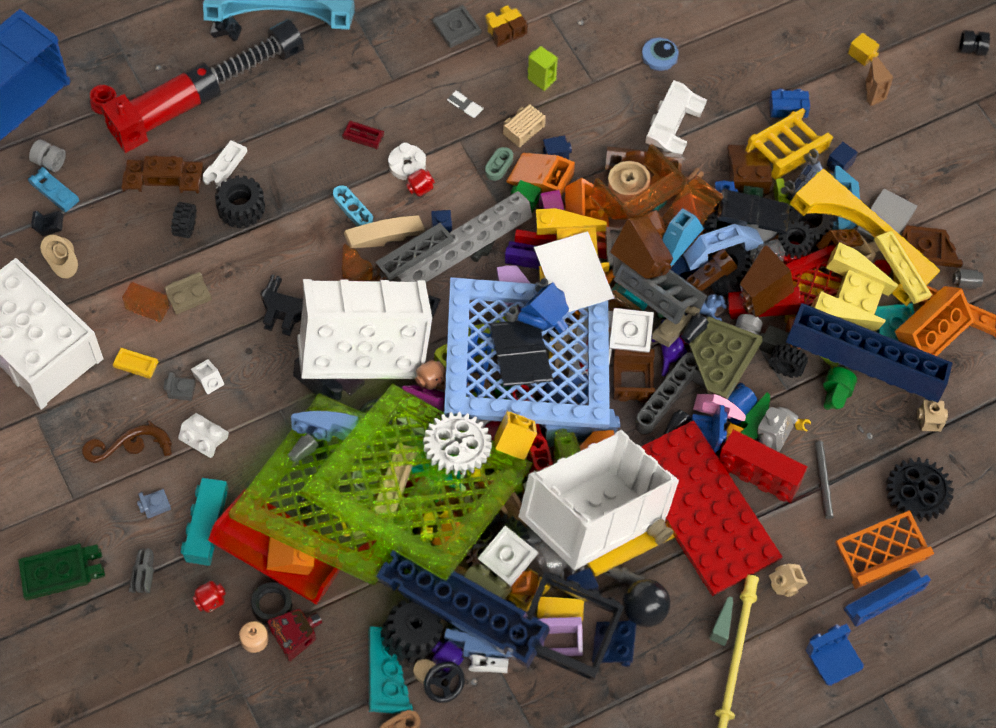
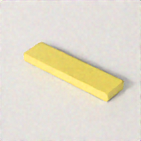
[874,231,932,304]

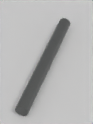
[815,441,834,519]

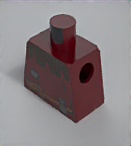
[267,609,323,661]

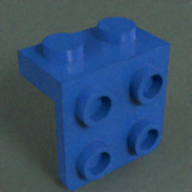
[691,405,727,453]
[806,623,864,686]

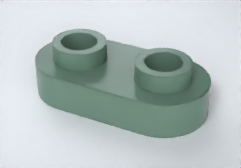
[485,147,513,181]

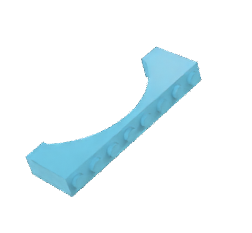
[203,0,354,29]

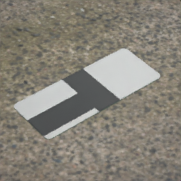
[447,91,483,118]

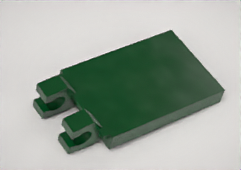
[18,543,106,601]

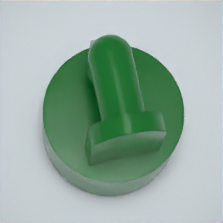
[823,367,857,410]

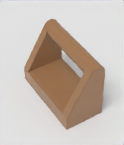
[865,57,893,106]

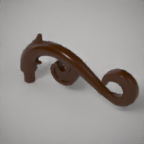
[82,421,172,463]

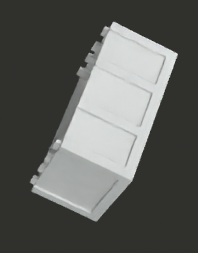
[0,258,103,410]
[297,279,432,379]
[518,430,679,570]

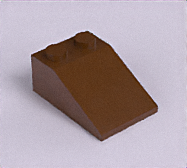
[728,145,772,194]

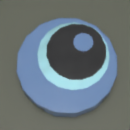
[642,38,678,71]

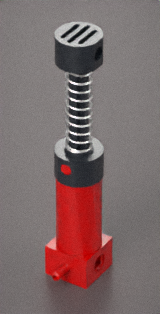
[101,19,304,153]

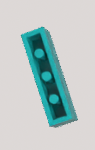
[181,478,229,566]

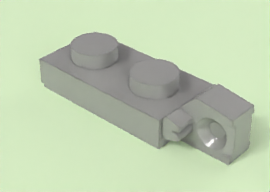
[605,227,623,276]

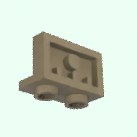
[164,272,212,315]

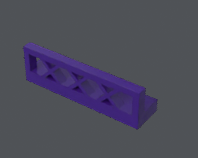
[505,241,541,269]

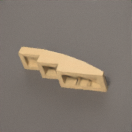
[344,215,426,248]

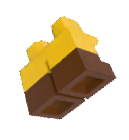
[486,5,528,48]

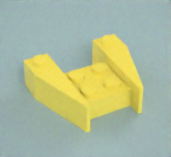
[811,242,898,331]

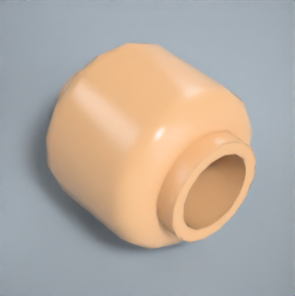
[239,621,269,653]

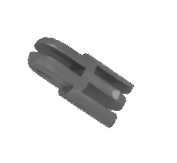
[129,548,154,593]

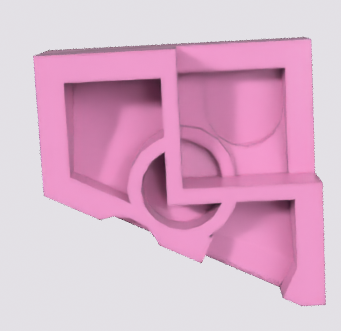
[693,394,746,421]

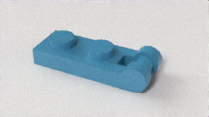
[28,167,79,213]

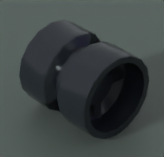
[959,30,990,56]

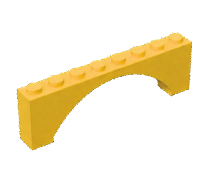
[790,168,941,307]

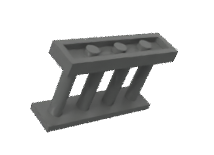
[614,263,707,325]

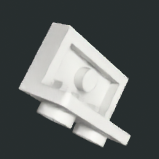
[178,413,229,458]

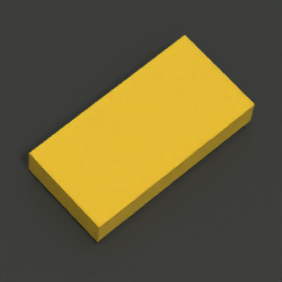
[113,348,158,379]

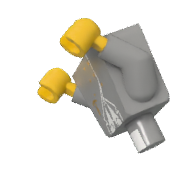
[758,407,811,452]

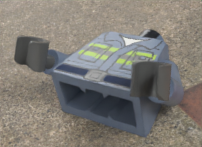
[781,149,823,201]

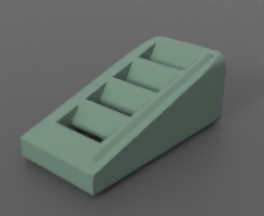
[709,596,733,646]

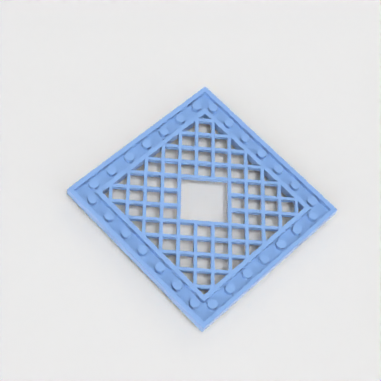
[444,277,610,429]

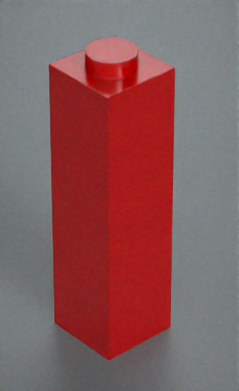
[728,287,805,319]

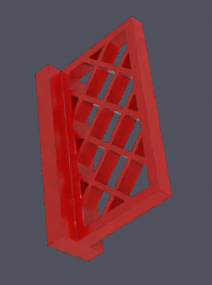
[786,244,843,306]

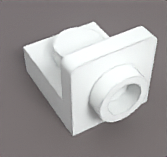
[191,359,224,394]

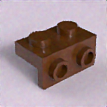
[817,229,864,250]

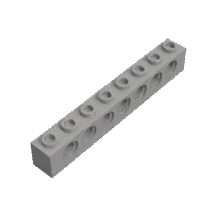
[391,191,532,283]

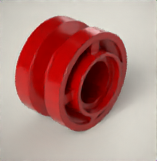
[90,85,117,115]

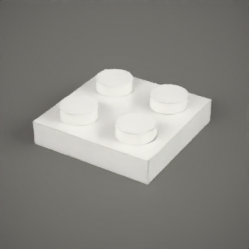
[609,308,654,353]
[478,526,538,586]

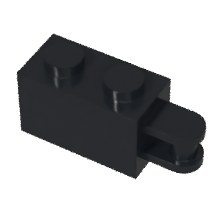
[293,357,343,401]

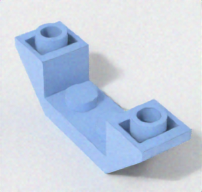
[683,224,764,270]

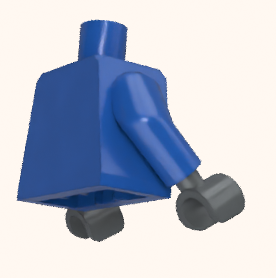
[506,278,569,334]

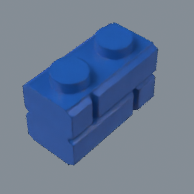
[769,89,810,118]

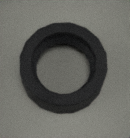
[251,582,293,625]

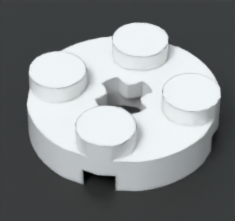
[388,143,426,180]

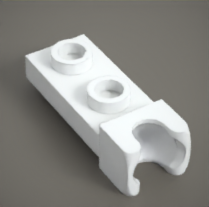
[203,140,247,189]

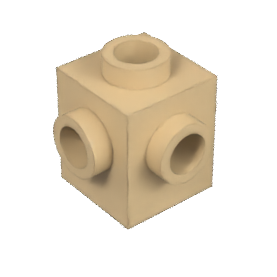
[917,400,948,432]
[769,564,808,597]

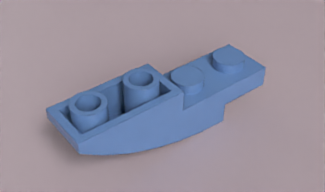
[291,411,375,448]
[445,628,518,658]

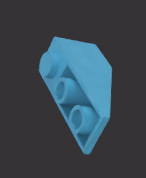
[662,208,704,267]

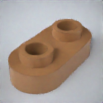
[380,710,420,728]

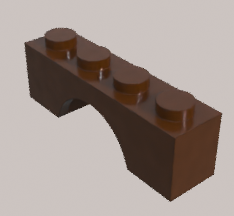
[605,147,683,177]

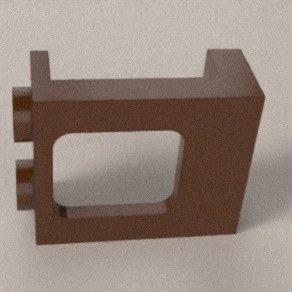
[613,349,655,402]

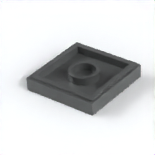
[432,5,481,48]

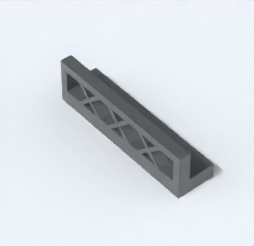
[375,223,454,281]

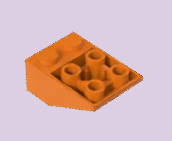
[506,153,575,197]

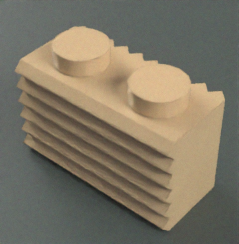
[503,104,545,147]

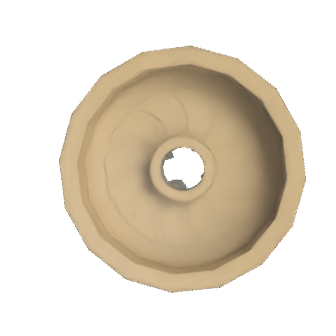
[608,161,650,211]

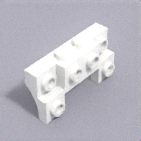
[646,80,707,154]

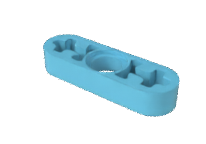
[333,186,373,227]

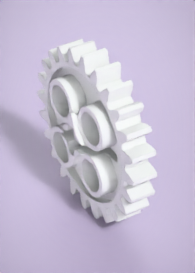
[423,412,492,475]

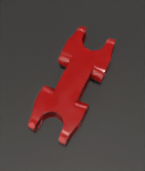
[511,384,553,476]

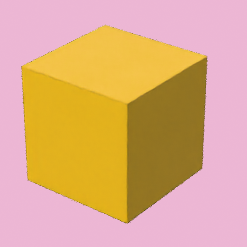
[495,411,537,460]

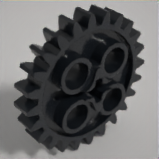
[885,457,954,522]
[464,514,530,577]

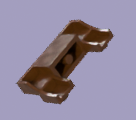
[121,155,204,194]

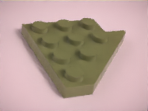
[688,316,763,400]

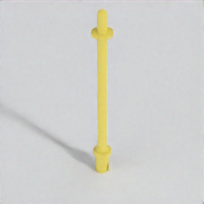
[715,575,759,728]

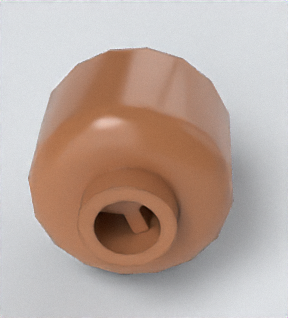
[415,360,446,390]

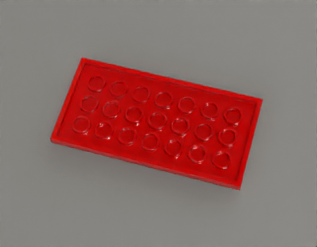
[641,420,783,597]

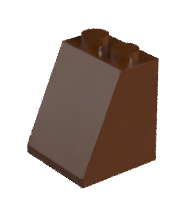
[610,216,673,279]
[740,245,794,318]

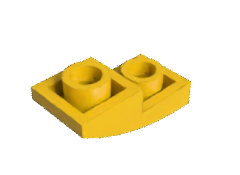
[537,597,584,622]

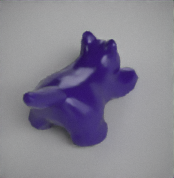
[651,319,687,376]

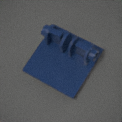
[592,621,636,667]

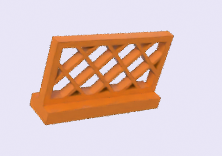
[835,510,934,589]

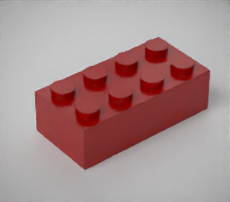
[719,429,808,503]

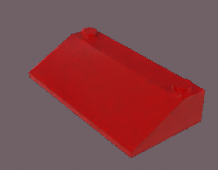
[208,489,351,605]

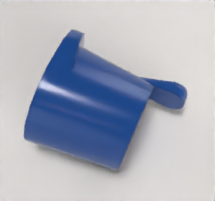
[727,383,758,424]

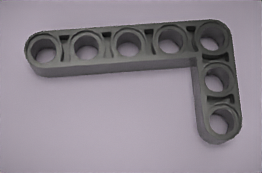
[636,352,706,435]

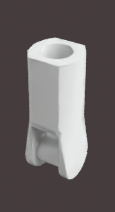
[469,655,508,674]

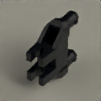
[260,275,304,336]

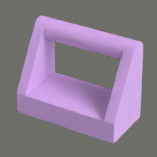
[539,617,583,656]

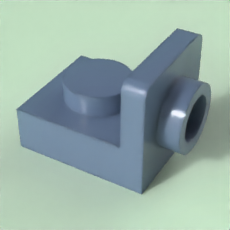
[137,489,171,518]

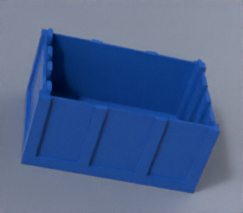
[0,9,71,141]

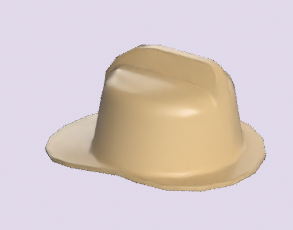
[40,235,78,278]

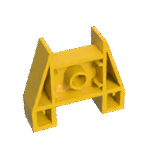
[536,208,610,281]

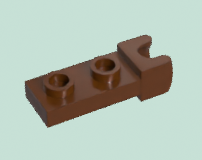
[685,249,737,291]

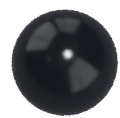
[622,579,671,627]

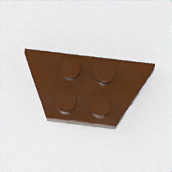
[901,225,963,268]

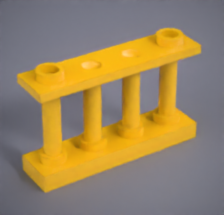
[745,108,833,180]

